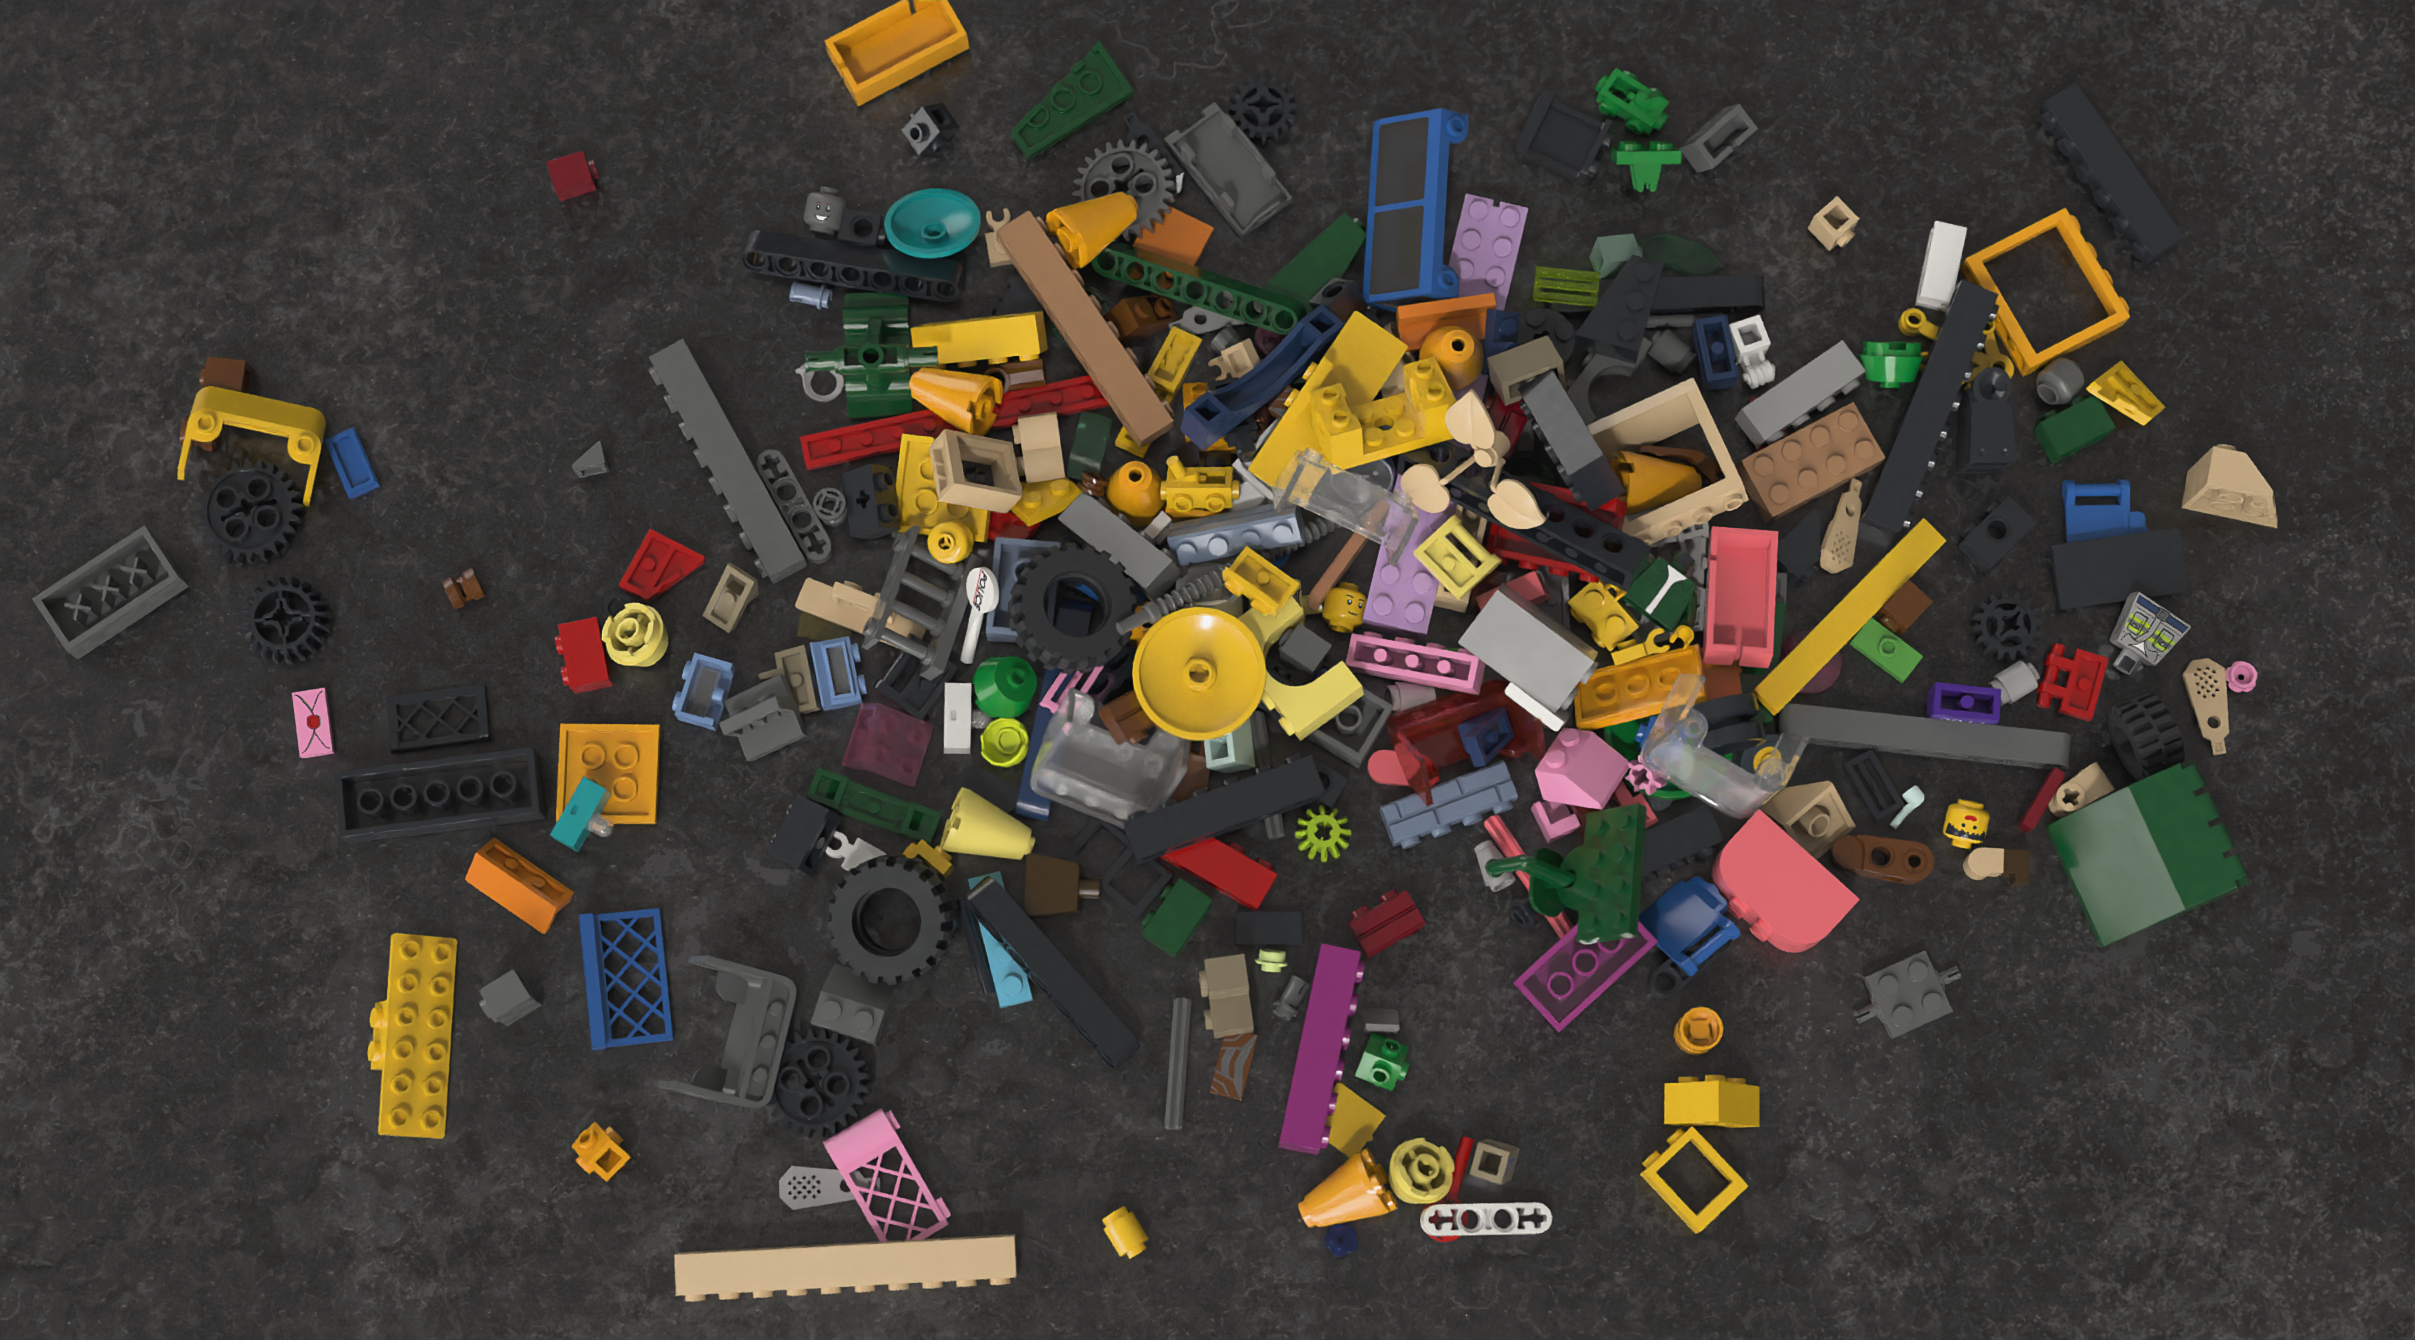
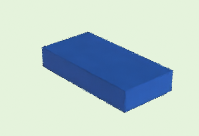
[324,427,380,499]

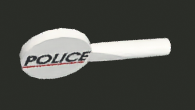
[960,567,999,664]

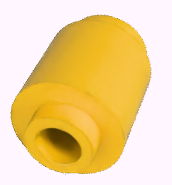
[1102,1206,1149,1259]

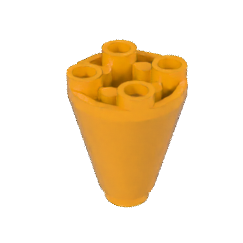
[1298,1148,1397,1228]

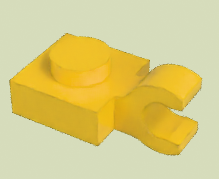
[1611,628,1671,666]

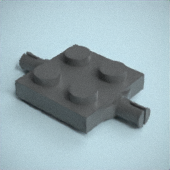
[1853,950,1961,1038]

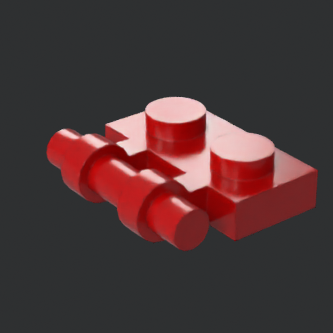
[2036,643,2109,722]

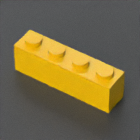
[910,311,1048,369]

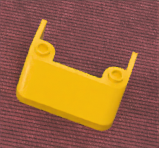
[178,386,326,507]

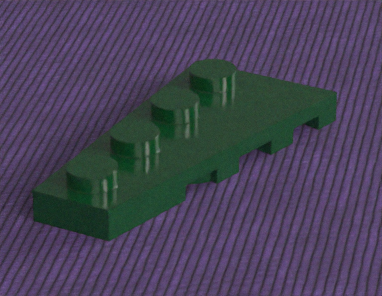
[1010,41,1134,161]

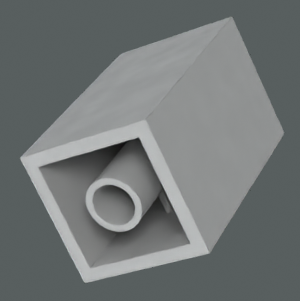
[1458,582,1598,714]

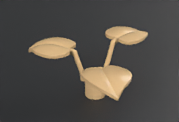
[1400,389,1546,529]

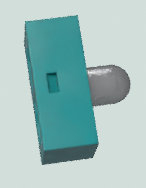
[550,777,614,852]

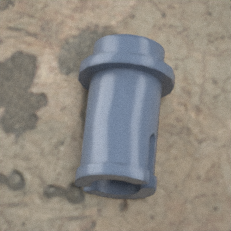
[790,281,833,310]

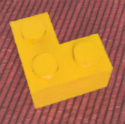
[1664,1075,1759,1128]

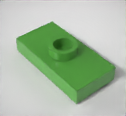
[1850,617,1923,683]

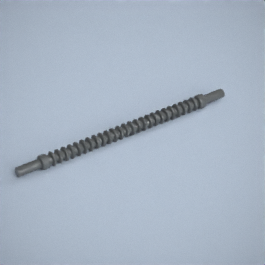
[1116,495,1387,635]

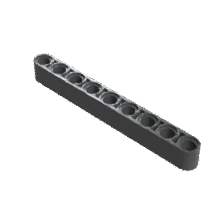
[1778,704,2071,770]

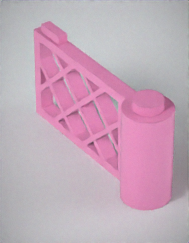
[823,1108,951,1242]

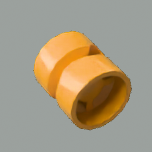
[1674,1007,1723,1055]

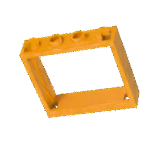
[1959,208,2130,377]

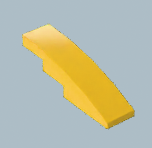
[1115,326,1202,459]

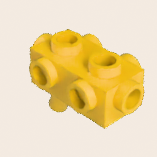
[1160,456,1240,512]

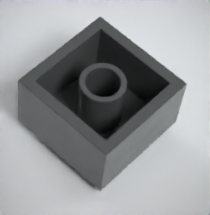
[1306,688,1394,769]

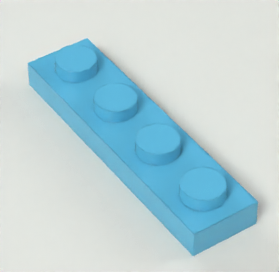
[968,871,1033,1008]

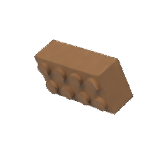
[1736,402,1885,525]

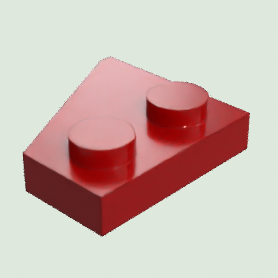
[619,529,707,602]

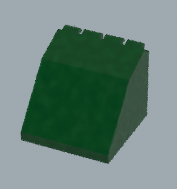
[2045,760,2249,948]

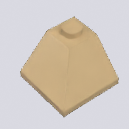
[1760,781,1856,860]

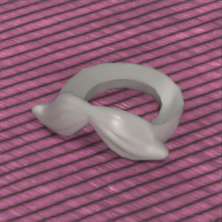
[795,362,844,402]

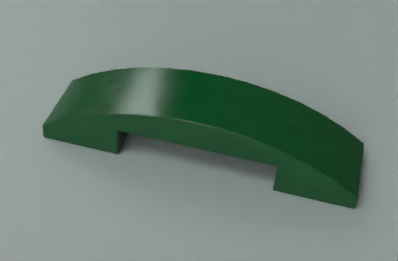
[806,767,942,844]

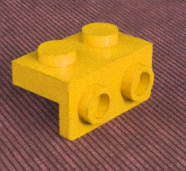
[1222,546,1300,618]
[1567,578,1642,651]

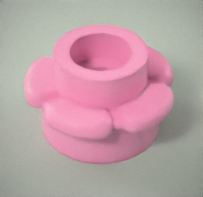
[2226,661,2257,693]

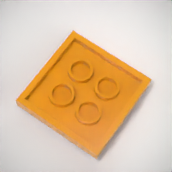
[556,724,661,824]

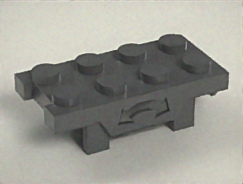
[1164,102,1293,238]

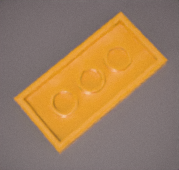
[1574,644,1708,731]

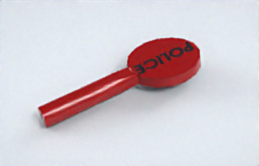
[1421,1136,1474,1243]

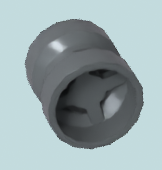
[813,487,848,527]

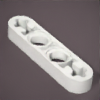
[1420,1203,1552,1236]

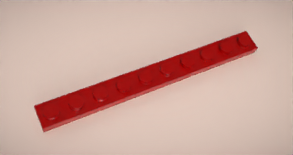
[800,375,1110,471]

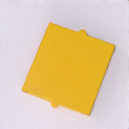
[1325,1083,1385,1158]

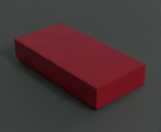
[2016,767,2065,834]

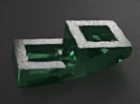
[1065,411,1114,480]

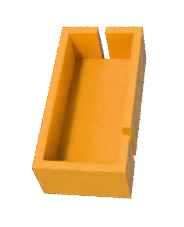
[825,0,969,106]

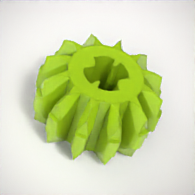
[1295,805,1351,862]

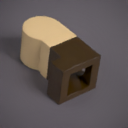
[1963,847,2030,888]

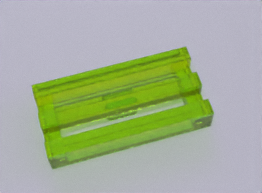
[1532,266,1600,306]

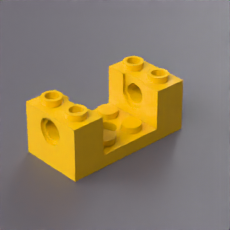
[1309,356,1457,473]

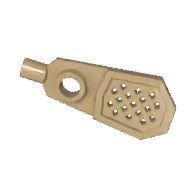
[1820,478,1862,574]
[2182,658,2229,755]

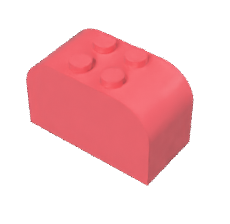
[1711,809,1860,953]

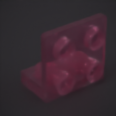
[842,703,933,786]

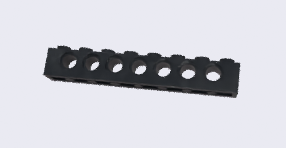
[1397,441,1651,592]

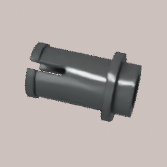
[1273,976,1310,1021]

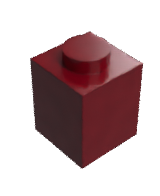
[547,151,599,201]

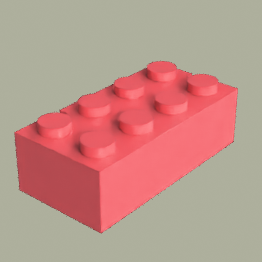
[1702,526,1778,668]

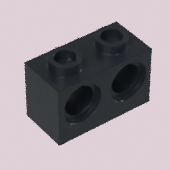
[1085,644,1137,710]

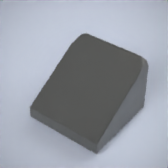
[572,441,610,478]

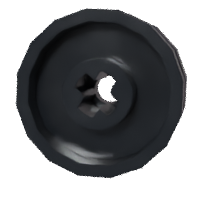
[1685,693,1766,758]

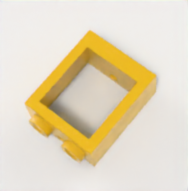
[1640,1126,1748,1234]

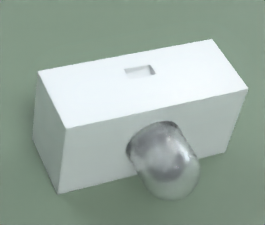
[944,683,994,754]

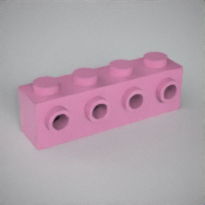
[1345,632,1486,695]

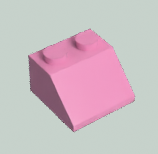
[1535,727,1629,810]

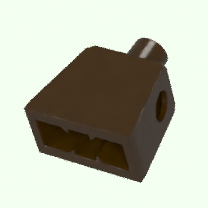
[1024,853,1102,919]

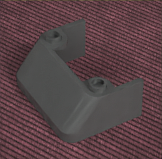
[657,955,796,1108]

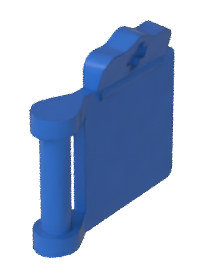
[2062,479,2149,543]
[1639,876,1741,977]

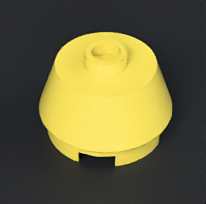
[602,603,668,667]
[1388,1138,1454,1204]

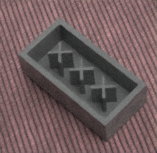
[32,525,189,659]

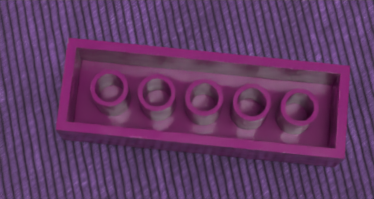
[1278,943,1365,1155]

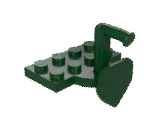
[1485,804,1647,945]

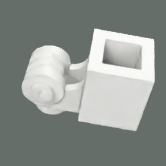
[1729,314,1775,389]

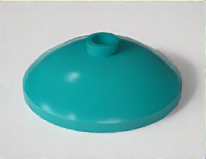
[884,188,981,259]

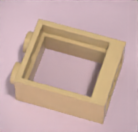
[929,429,1022,514]

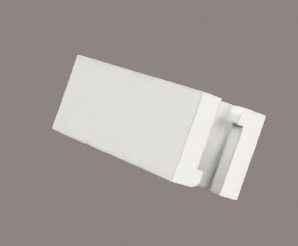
[1915,221,1967,312]

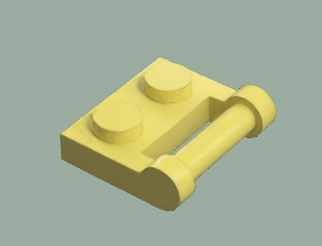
[1413,514,1502,601]

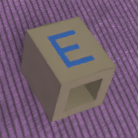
[1470,1138,1520,1184]

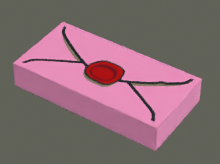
[292,688,335,759]

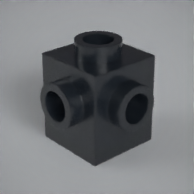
[902,102,960,155]

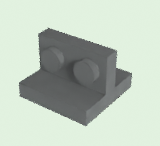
[719,674,808,761]

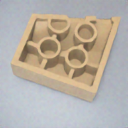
[2181,444,2278,528]

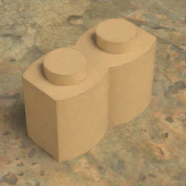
[1012,412,1065,483]

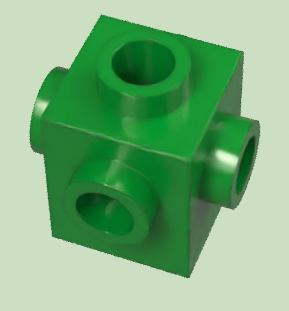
[1355,1032,1411,1091]

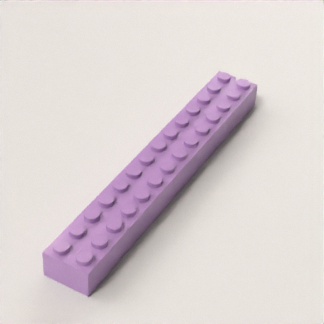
[1361,194,1528,642]

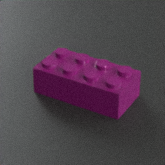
[1513,921,1658,1032]

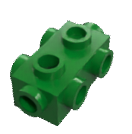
[1595,68,1669,135]

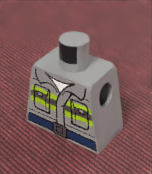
[2110,592,2191,675]

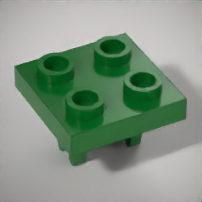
[1609,140,1681,192]

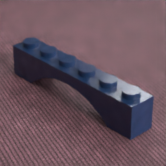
[1180,304,1345,451]

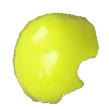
[980,718,1030,767]

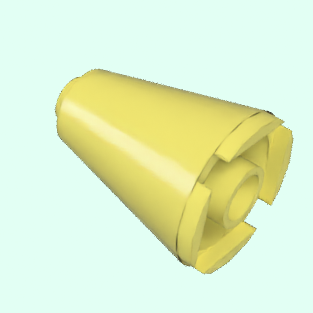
[940,787,1035,860]

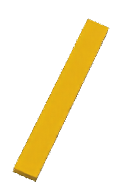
[1751,518,1946,715]

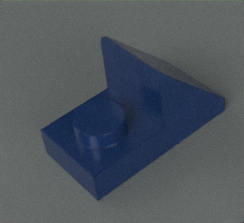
[1481,310,1523,376]
[1458,707,1514,767]

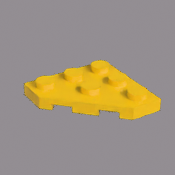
[895,434,991,543]

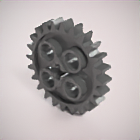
[1072,139,1176,242]

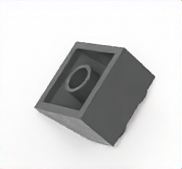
[810,963,898,1047]

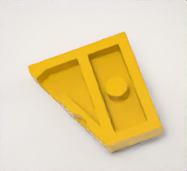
[2086,360,2165,426]
[1010,476,1083,527]

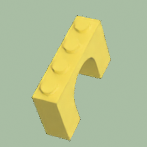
[1237,596,1364,741]

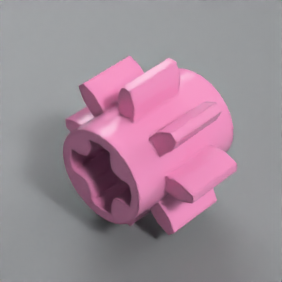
[1625,752,1669,795]

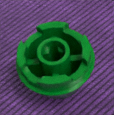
[1859,341,1924,388]
[971,656,1037,718]

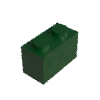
[2033,395,2116,464]
[1141,878,1213,959]

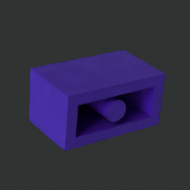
[1926,682,2001,725]

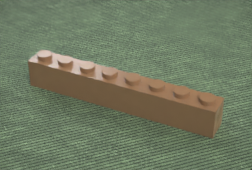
[997,210,1175,449]

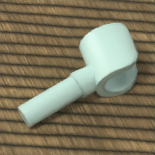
[1889,785,1924,829]

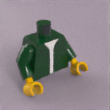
[1603,550,1698,649]

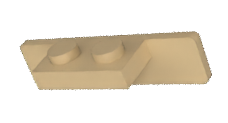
[795,578,926,648]

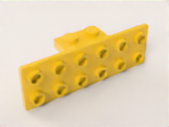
[1248,311,1408,506]
[368,933,457,1139]

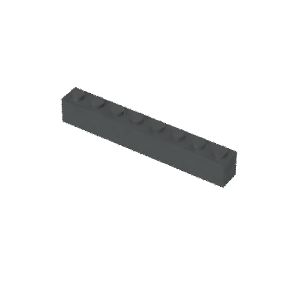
[648,339,807,584]

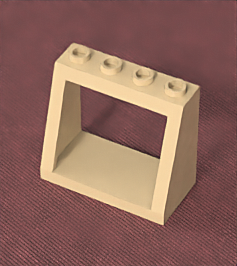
[1587,378,1749,546]

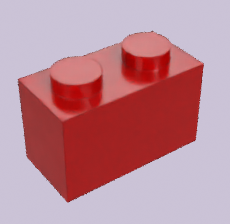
[555,617,614,694]

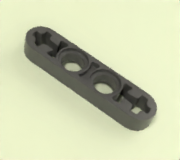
[757,449,833,564]

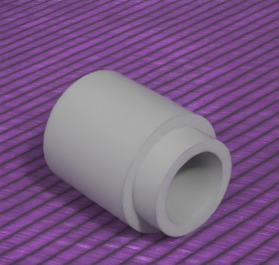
[1988,660,2040,706]

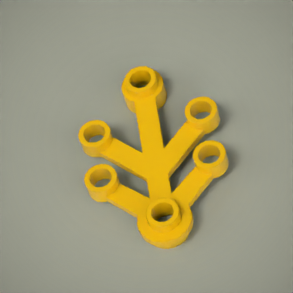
[1898,308,2014,385]

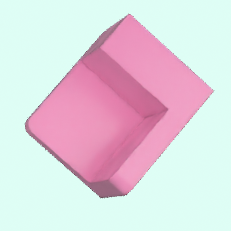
[1531,801,1581,844]

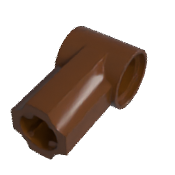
[983,356,1047,394]

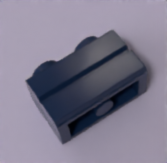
[1691,315,1739,391]

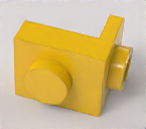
[903,840,954,880]

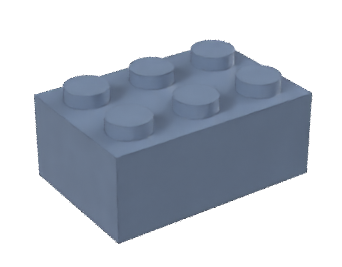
[986,537,1061,643]

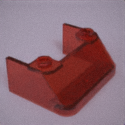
[1387,680,1547,806]

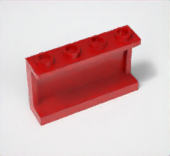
[1483,481,1628,584]

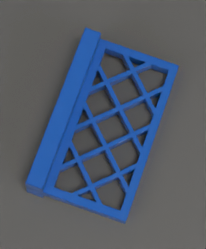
[579,908,673,1051]

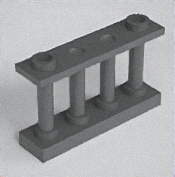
[862,525,982,681]

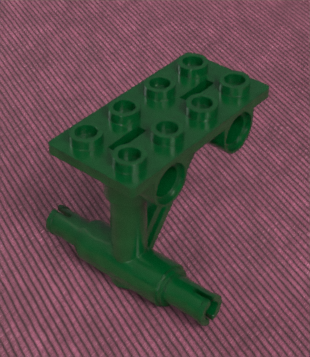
[805,292,939,419]

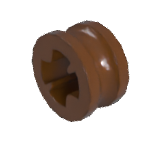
[1077,470,1110,497]

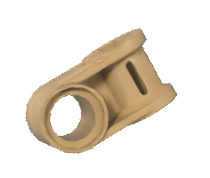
[2048,762,2115,818]

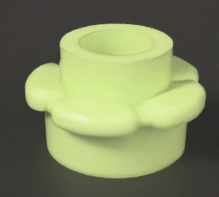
[1255,949,1288,972]

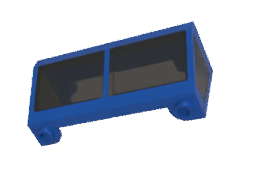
[1363,108,1469,313]

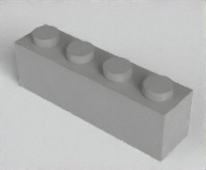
[1734,340,1866,449]

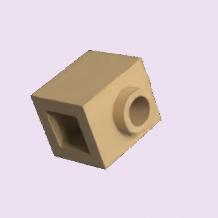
[1808,196,1859,251]

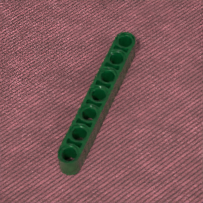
[1092,241,1307,335]

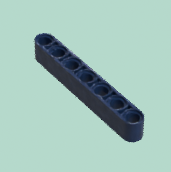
[1015,597,1095,821]

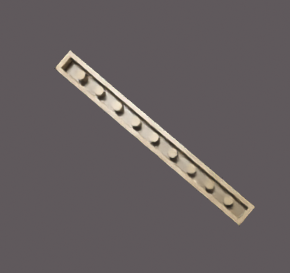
[674,1234,1018,1301]

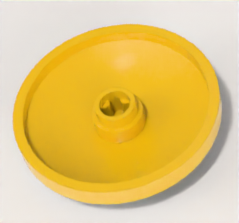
[1132,607,1266,741]

